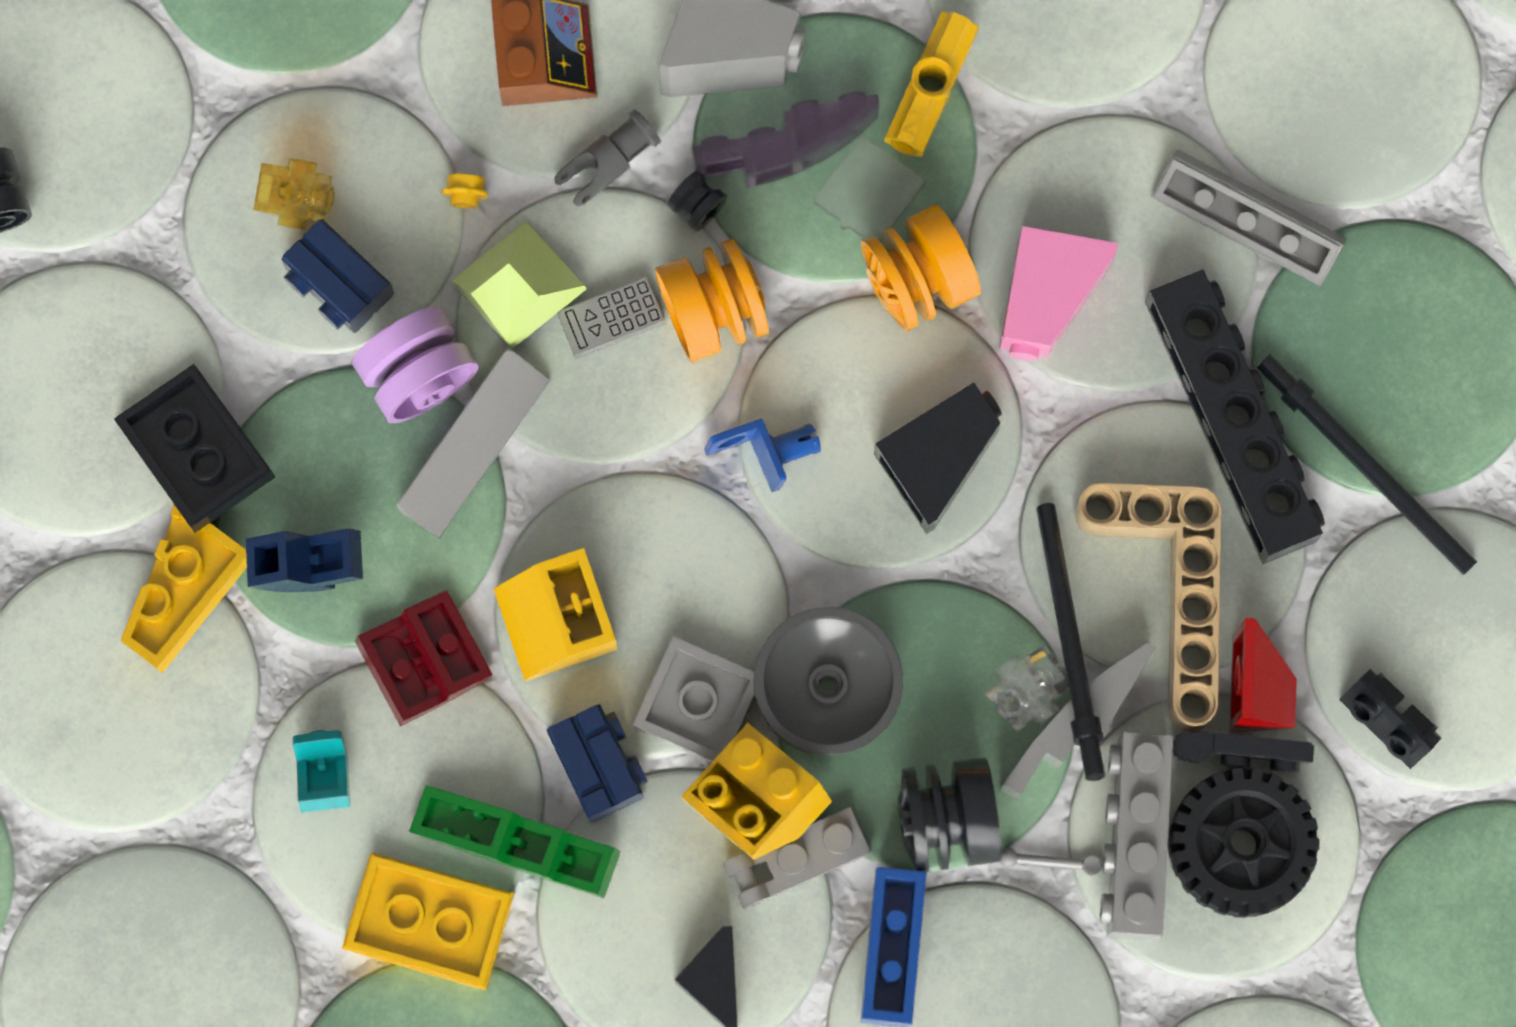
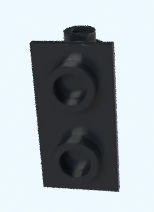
[1339,668,1442,769]

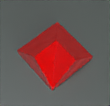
[1229,618,1297,732]

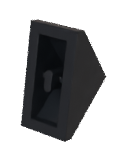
[674,926,737,1027]

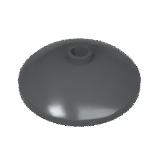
[754,607,903,756]

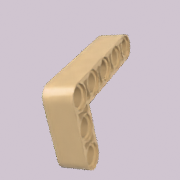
[1074,483,1221,732]

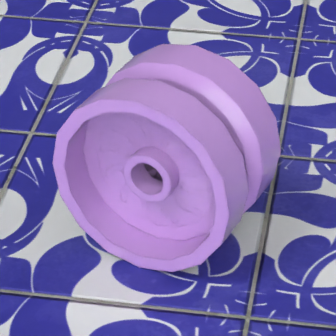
[351,306,479,423]

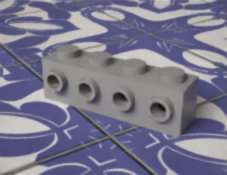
[1100,732,1173,941]

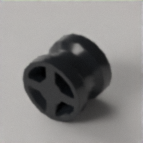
[667,170,727,232]

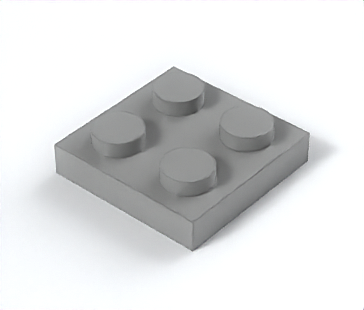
[632,636,755,763]

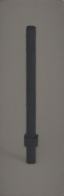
[1256,354,1477,575]
[1036,503,1105,781]

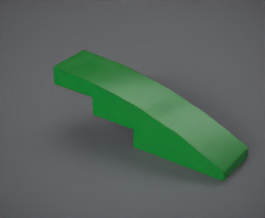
[409,785,621,898]

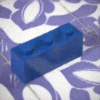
[860,867,927,1027]

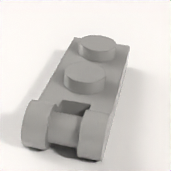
[723,807,871,909]

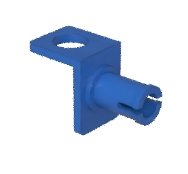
[704,418,821,492]

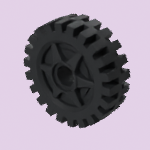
[1168,767,1320,918]

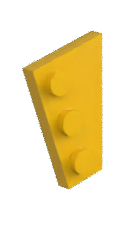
[120,505,247,673]

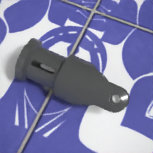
[554,109,661,206]

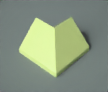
[452,221,586,349]

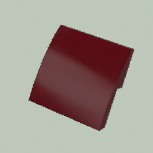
[355,590,493,727]

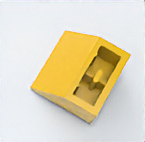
[493,548,618,682]
[681,723,832,859]

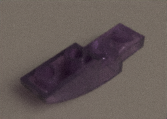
[692,92,880,188]

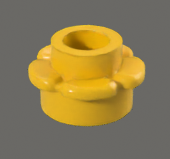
[441,174,488,209]

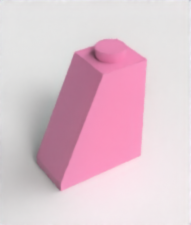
[1000,226,1118,361]

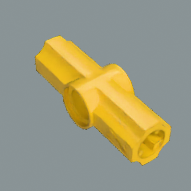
[884,11,979,157]

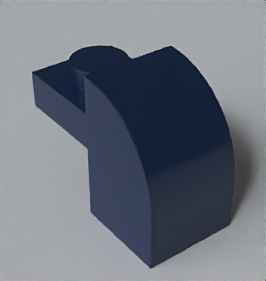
[246,528,363,592]

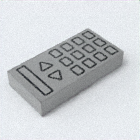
[557,277,665,359]

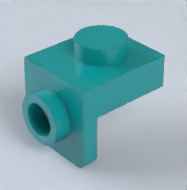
[292,730,351,813]

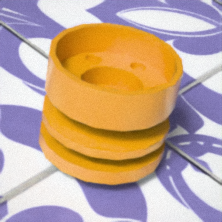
[860,204,981,332]
[655,238,769,363]

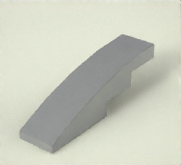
[1000,642,1156,801]

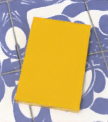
[342,853,515,991]

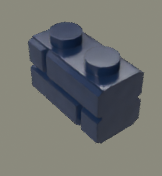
[281,219,394,333]
[546,704,648,823]

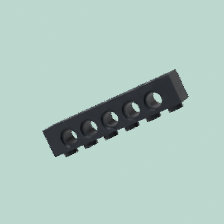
[1145,269,1325,565]

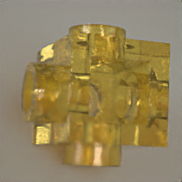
[253,158,334,230]

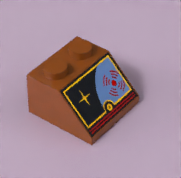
[491,0,597,106]

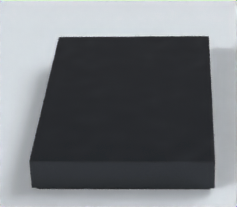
[114,364,275,533]

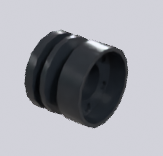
[898,757,1002,872]

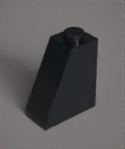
[874,383,1002,534]

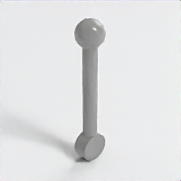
[1000,848,1102,876]

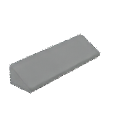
[1151,150,1347,287]
[397,348,550,539]

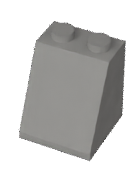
[659,0,806,97]

